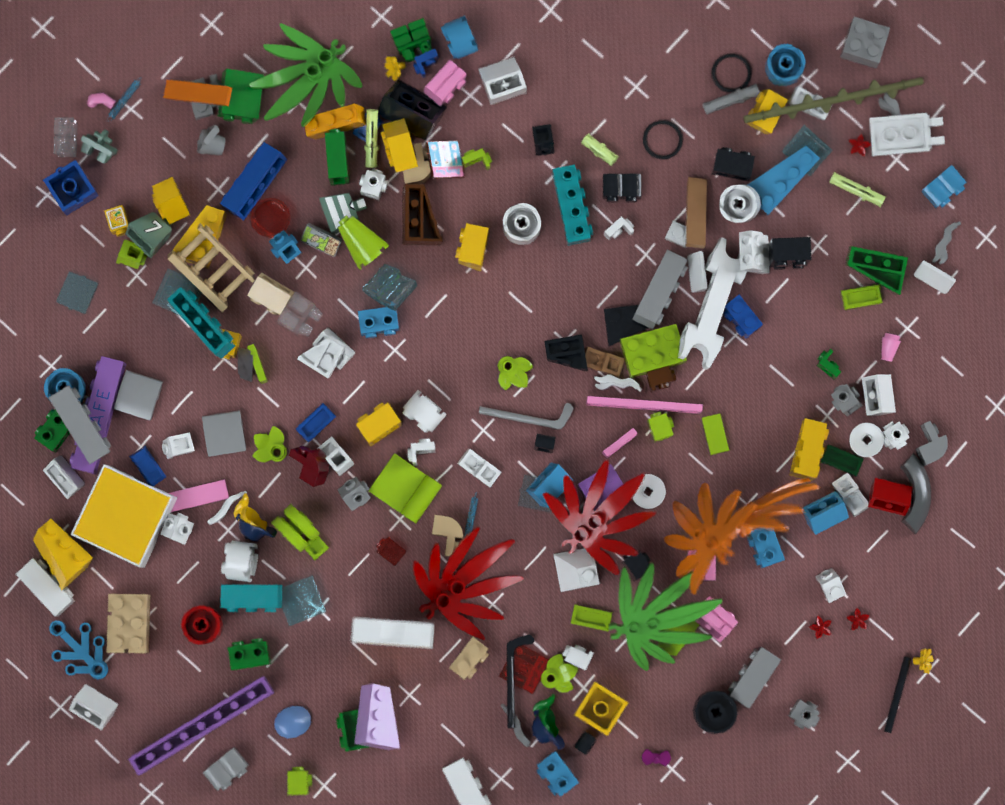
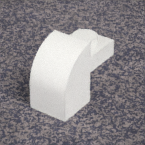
[317,436,354,476]

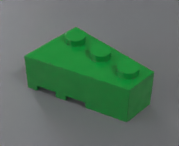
[845,246,908,295]

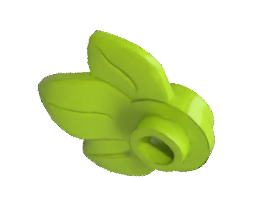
[498,356,533,390]
[253,426,287,463]
[541,654,578,693]

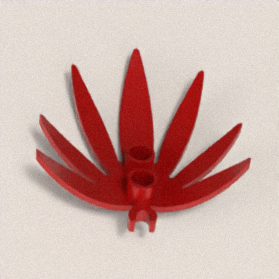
[543,460,656,575]
[413,527,524,640]

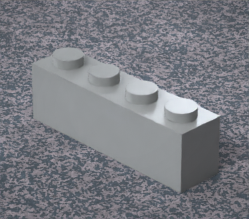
[632,249,688,329]
[49,386,112,464]

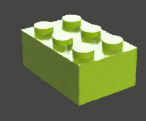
[620,324,687,378]

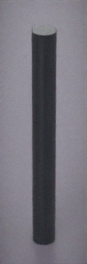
[884,657,911,733]

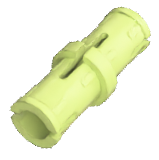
[581,134,618,166]

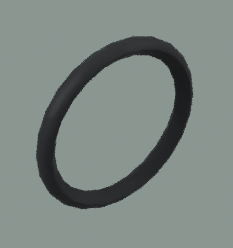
[712,53,751,93]
[643,120,683,159]

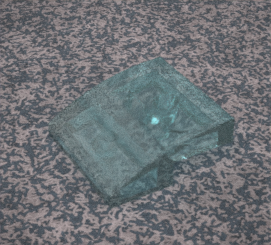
[362,264,418,311]
[152,269,202,316]
[282,576,326,627]

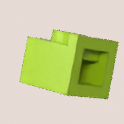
[116,239,147,269]

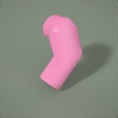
[87,93,117,109]

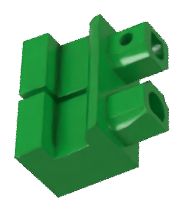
[390,18,432,63]

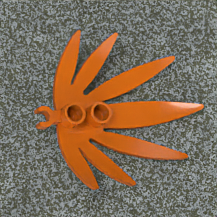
[726,478,820,548]
[664,483,759,595]

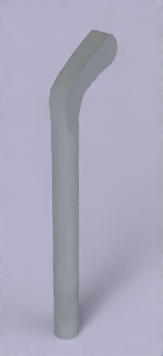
[479,403,573,430]

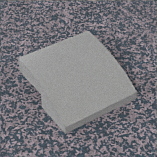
[114,370,163,421]
[202,410,246,457]

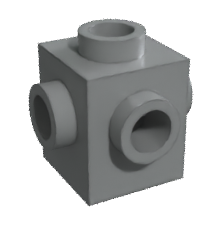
[831,384,863,416]
[337,477,371,511]
[788,699,820,730]

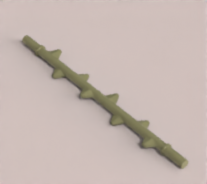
[743,77,924,123]

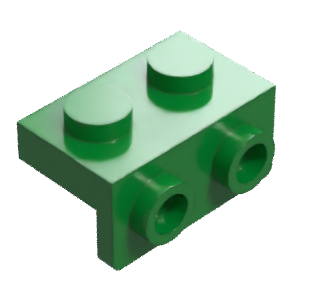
[336,709,369,752]

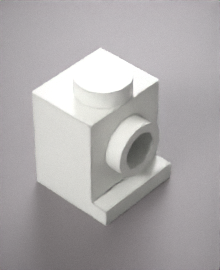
[563,645,594,670]

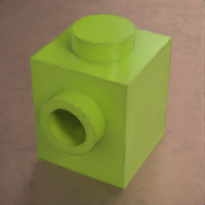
[647,412,674,443]
[288,767,312,795]

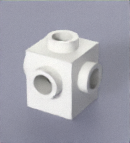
[359,169,388,200]
[882,421,910,450]
[160,513,194,545]

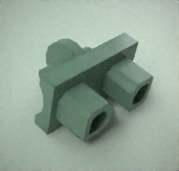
[80,130,118,164]

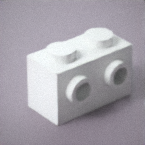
[862,374,896,416]
[69,684,118,730]

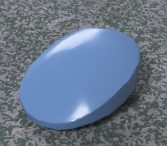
[274,706,311,739]

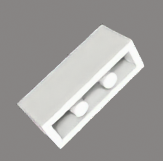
[16,558,75,617]
[442,758,491,805]

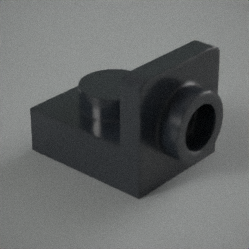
[532,124,555,156]

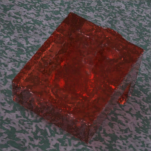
[376,537,407,566]

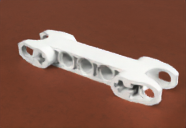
[678,237,747,370]

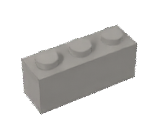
[728,647,781,709]

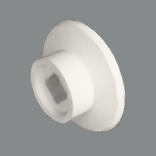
[849,423,884,457]
[633,474,666,509]

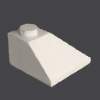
[553,548,600,592]

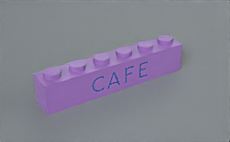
[69,356,126,475]

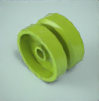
[271,503,320,552]

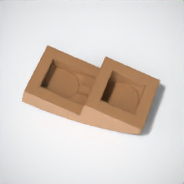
[585,347,625,377]

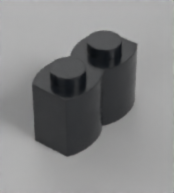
[603,174,641,203]

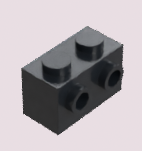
[712,147,755,182]
[621,550,651,582]

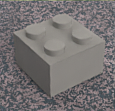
[840,17,890,69]

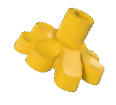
[385,56,405,81]
[913,649,934,674]

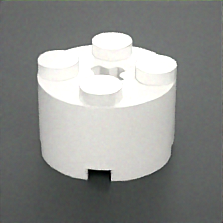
[719,184,761,223]
[503,203,541,245]
[402,390,447,433]
[221,541,258,582]

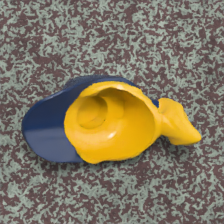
[234,493,277,542]

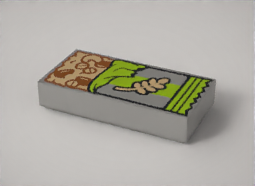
[300,223,343,257]

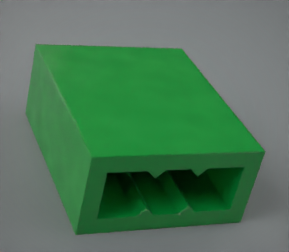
[218,68,263,124]
[325,129,350,186]

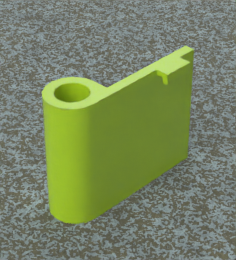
[369,453,442,524]

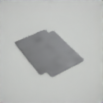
[238,347,253,382]

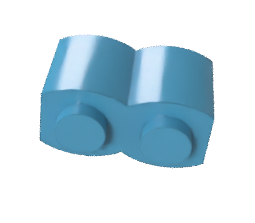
[921,165,966,208]

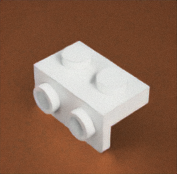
[408,439,436,466]

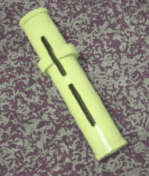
[364,109,379,168]
[829,172,886,207]

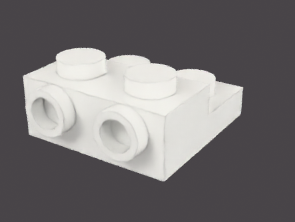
[739,230,770,274]

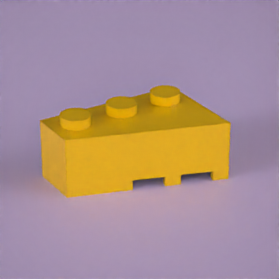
[173,205,227,269]
[789,418,829,481]
[33,519,93,591]

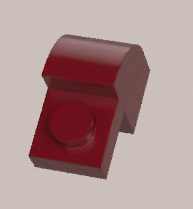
[289,446,329,487]

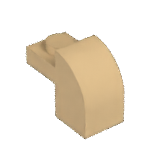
[403,143,433,184]
[432,515,463,557]

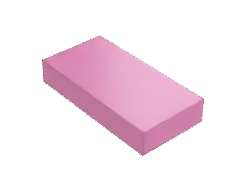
[602,428,637,458]

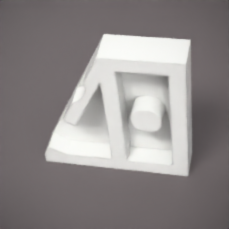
[297,336,347,378]

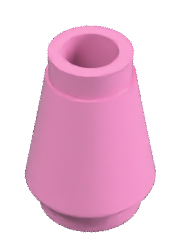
[881,333,901,362]

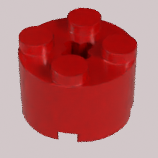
[181,605,223,645]

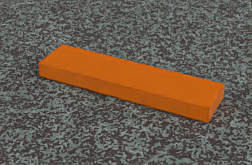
[163,79,232,107]

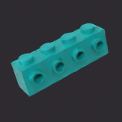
[552,164,593,246]
[167,287,235,359]

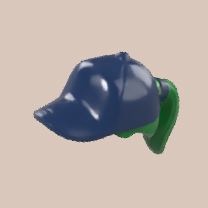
[532,694,565,750]

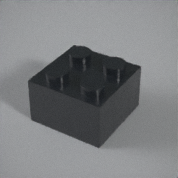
[769,237,812,270]

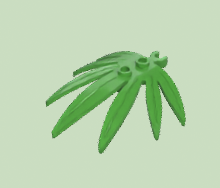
[249,23,363,127]
[608,563,722,671]

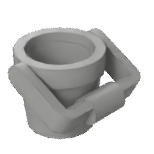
[197,125,225,156]

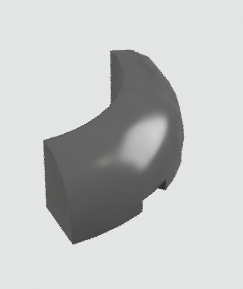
[900,453,931,534]

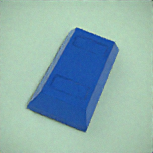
[296,403,336,443]
[129,446,166,486]

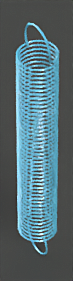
[107,77,140,122]
[464,492,478,537]

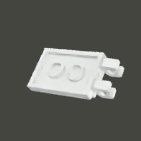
[869,113,945,156]

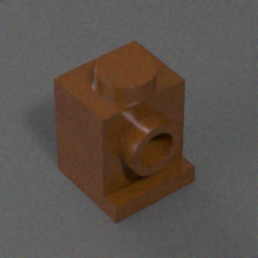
[646,366,676,393]

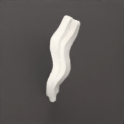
[594,375,643,392]
[207,491,247,525]

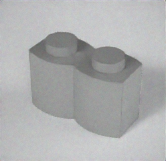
[203,747,249,791]

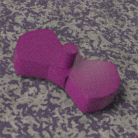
[641,749,671,767]

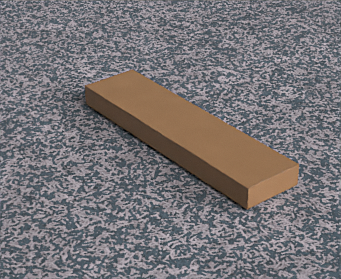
[685,177,707,249]

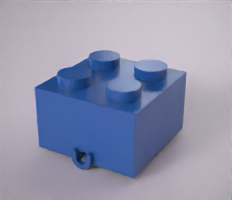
[43,160,99,216]

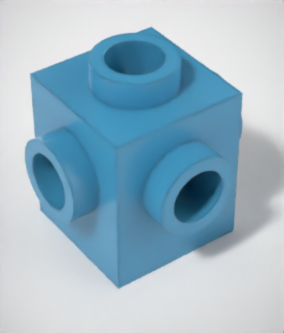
[269,230,302,264]

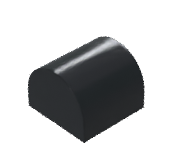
[534,433,556,453]
[573,731,597,755]

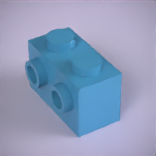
[358,306,400,339]
[526,463,573,508]
[802,491,849,535]
[747,528,785,568]
[536,751,579,797]

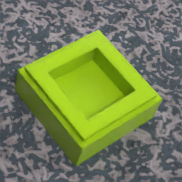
[305,536,329,561]

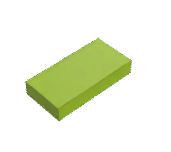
[841,284,883,310]
[247,344,268,384]
[701,414,729,455]
[570,605,612,632]

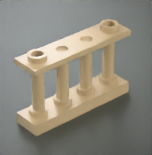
[167,223,255,312]

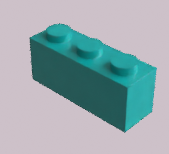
[221,584,282,612]

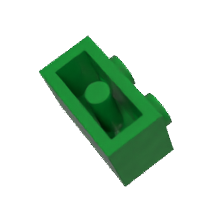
[34,409,70,453]
[228,638,271,671]

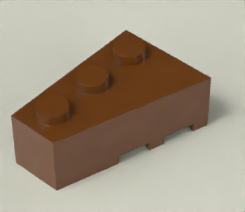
[402,184,443,246]

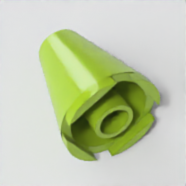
[337,215,389,269]

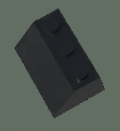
[378,79,447,141]

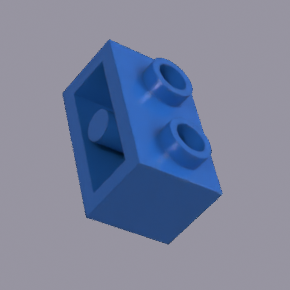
[723,295,763,339]

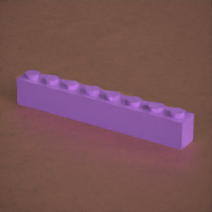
[129,676,275,776]

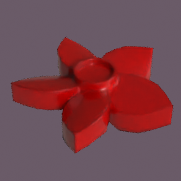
[849,134,871,156]
[846,608,869,631]
[809,616,831,639]

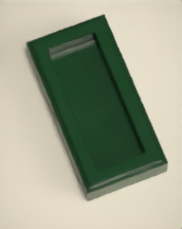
[821,444,864,477]

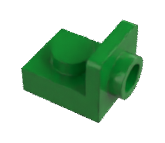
[816,349,841,380]

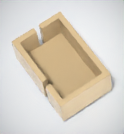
[107,594,150,653]

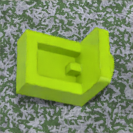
[462,148,492,170]

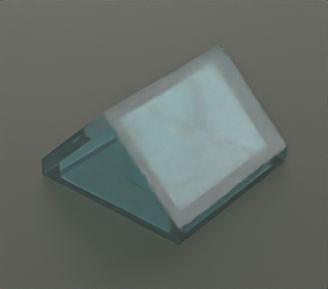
[782,125,833,176]

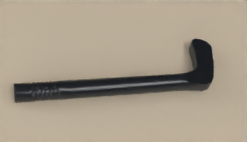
[506,634,534,729]

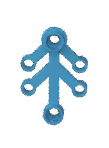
[49,621,108,679]

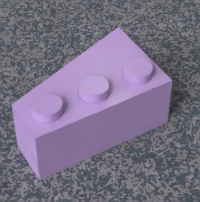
[355,684,400,750]

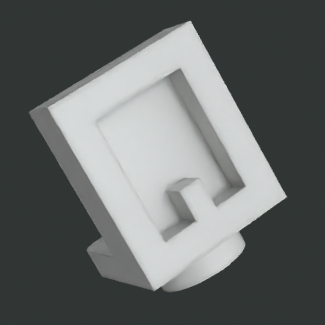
[604,216,634,240]
[665,221,686,248]
[162,432,195,459]

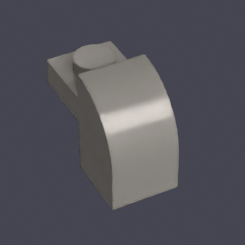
[915,421,948,466]

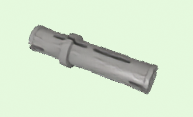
[702,84,759,115]

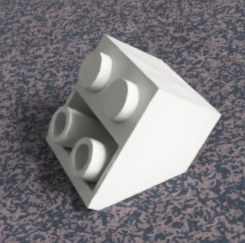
[478,57,527,105]

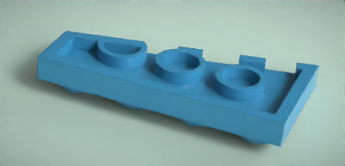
[747,146,820,215]

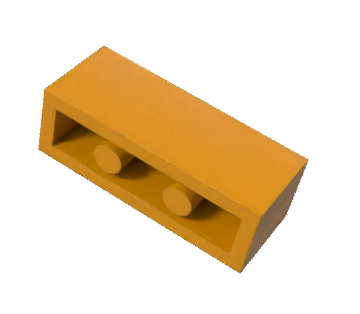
[305,103,366,140]

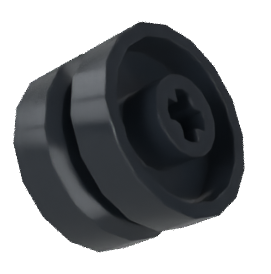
[693,691,738,734]

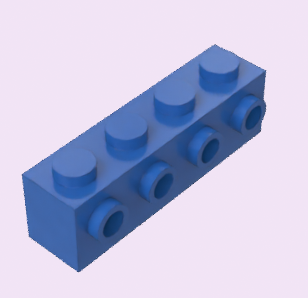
[220,142,288,221]

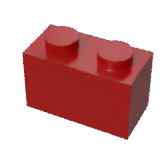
[868,478,913,516]

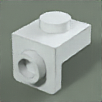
[816,568,846,603]

